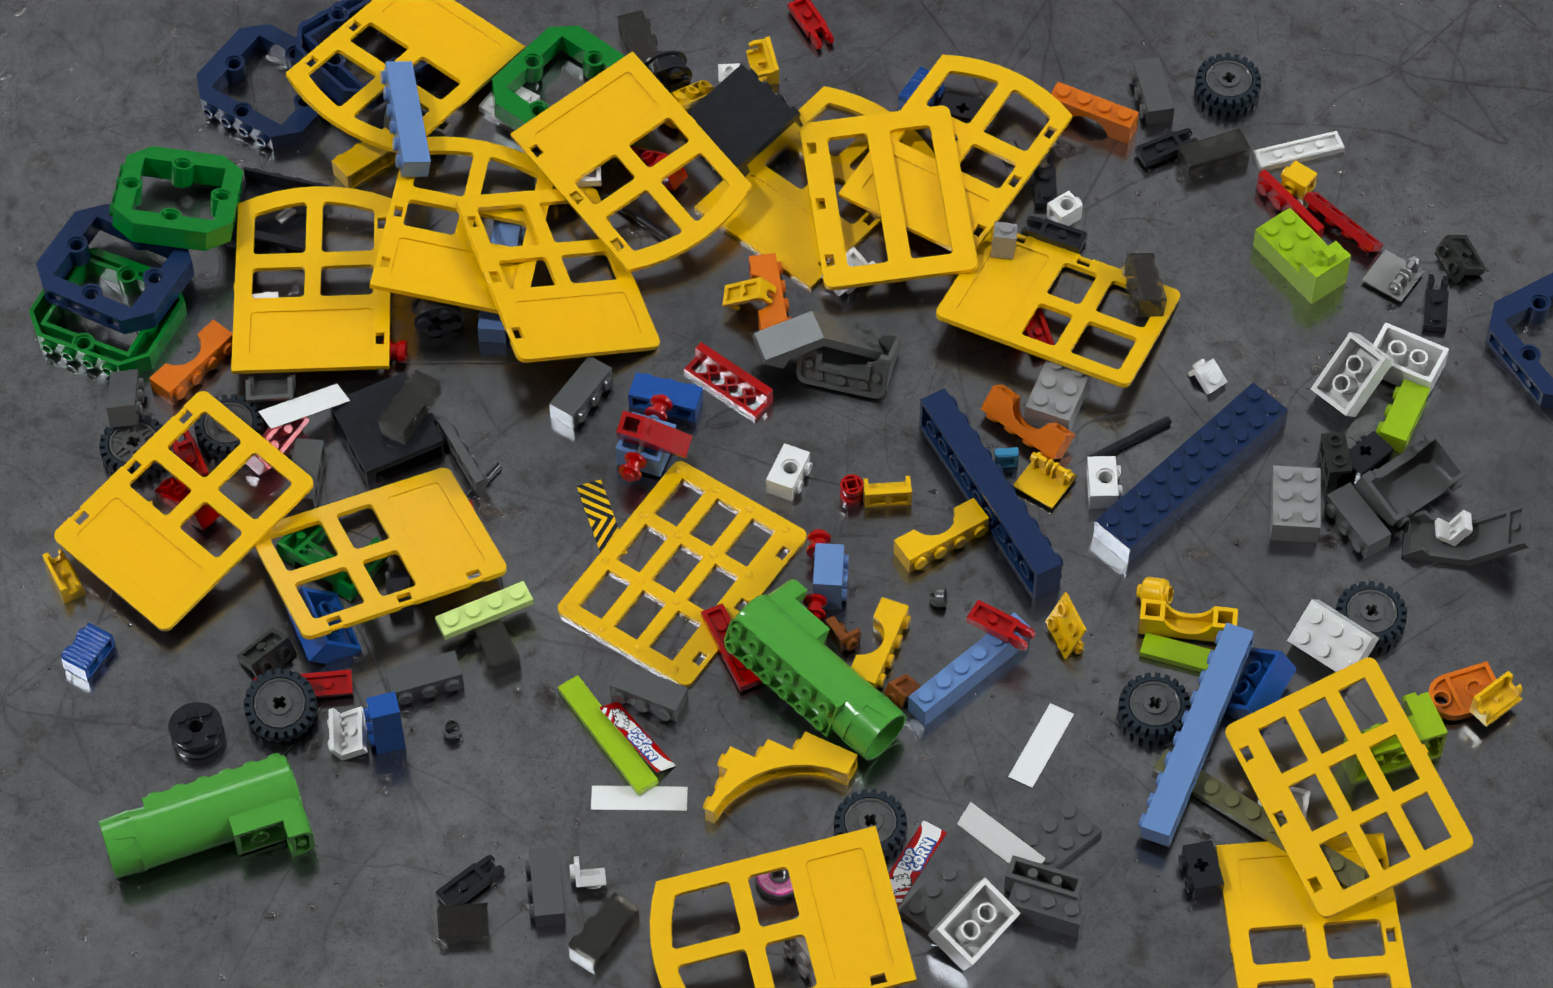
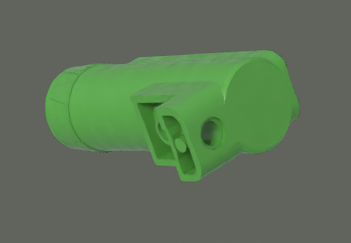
[724,579,907,760]
[98,753,315,879]

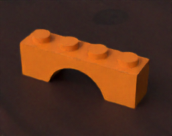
[1051,82,1139,144]
[749,253,791,331]
[149,320,233,405]
[980,384,1076,460]

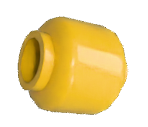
[1136,577,1174,604]

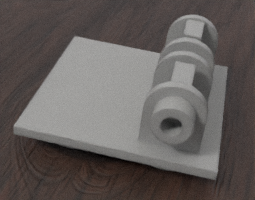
[1362,250,1424,302]

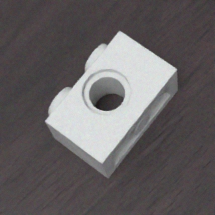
[766,443,813,501]
[1086,456,1123,509]

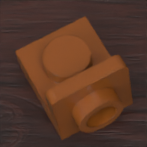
[825,616,861,653]
[884,674,921,711]

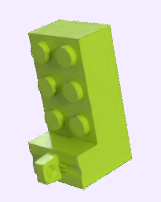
[1253,208,1351,304]
[1341,692,1448,784]

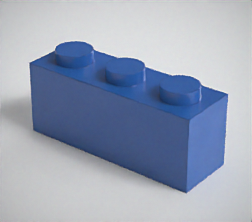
[628,372,703,423]
[363,691,406,755]

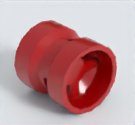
[382,339,408,363]
[840,474,863,507]

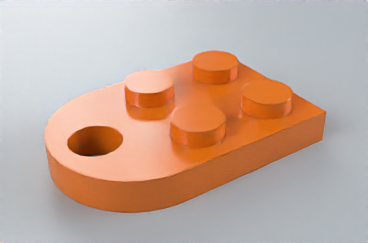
[1428,661,1497,721]

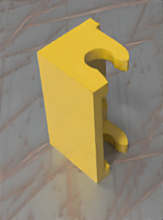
[746,36,779,85]
[722,277,776,311]
[863,476,912,508]
[42,549,87,604]
[1469,671,1523,727]

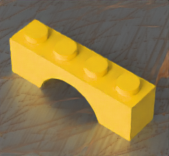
[893,498,989,573]
[851,597,911,689]
[1138,598,1238,642]

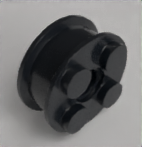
[644,50,692,93]
[412,298,464,337]
[168,702,225,759]

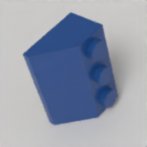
[286,587,362,664]
[1225,647,1297,720]

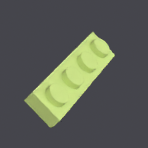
[435,581,534,640]

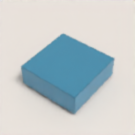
[994,447,1019,468]

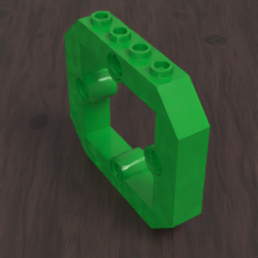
[492,26,625,130]
[109,146,244,251]
[29,247,187,376]

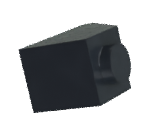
[386,569,413,614]

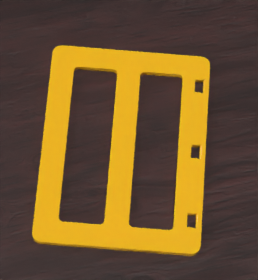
[800,106,978,290]

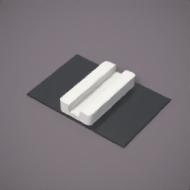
[268,207,305,231]

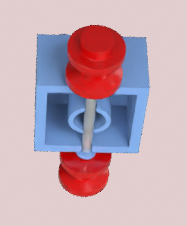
[615,394,676,482]
[803,529,849,621]

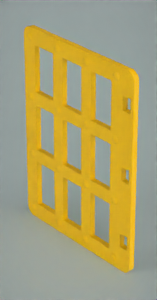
[558,461,806,687]
[1225,658,1473,918]

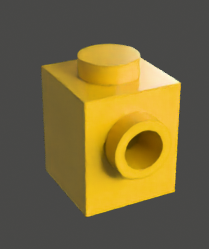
[1280,160,1318,201]

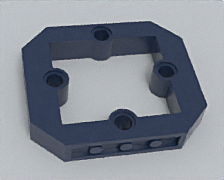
[294,0,438,109]
[196,24,340,150]
[36,204,194,335]
[1486,273,1553,409]

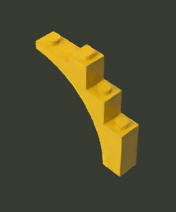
[703,732,858,824]

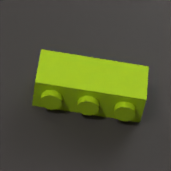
[1376,379,1431,453]

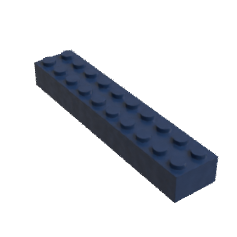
[1093,382,1288,564]
[919,388,1063,600]

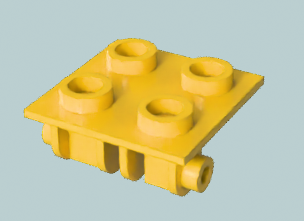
[1013,452,1077,509]
[1045,592,1087,660]

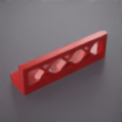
[684,342,773,420]

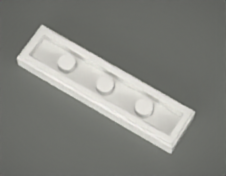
[1253,131,1345,172]

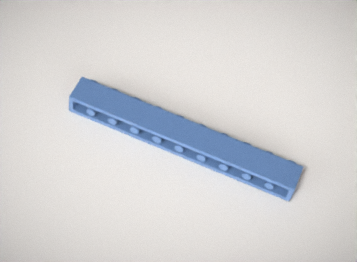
[1138,622,1254,847]

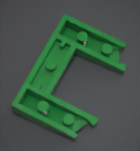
[277,508,389,601]

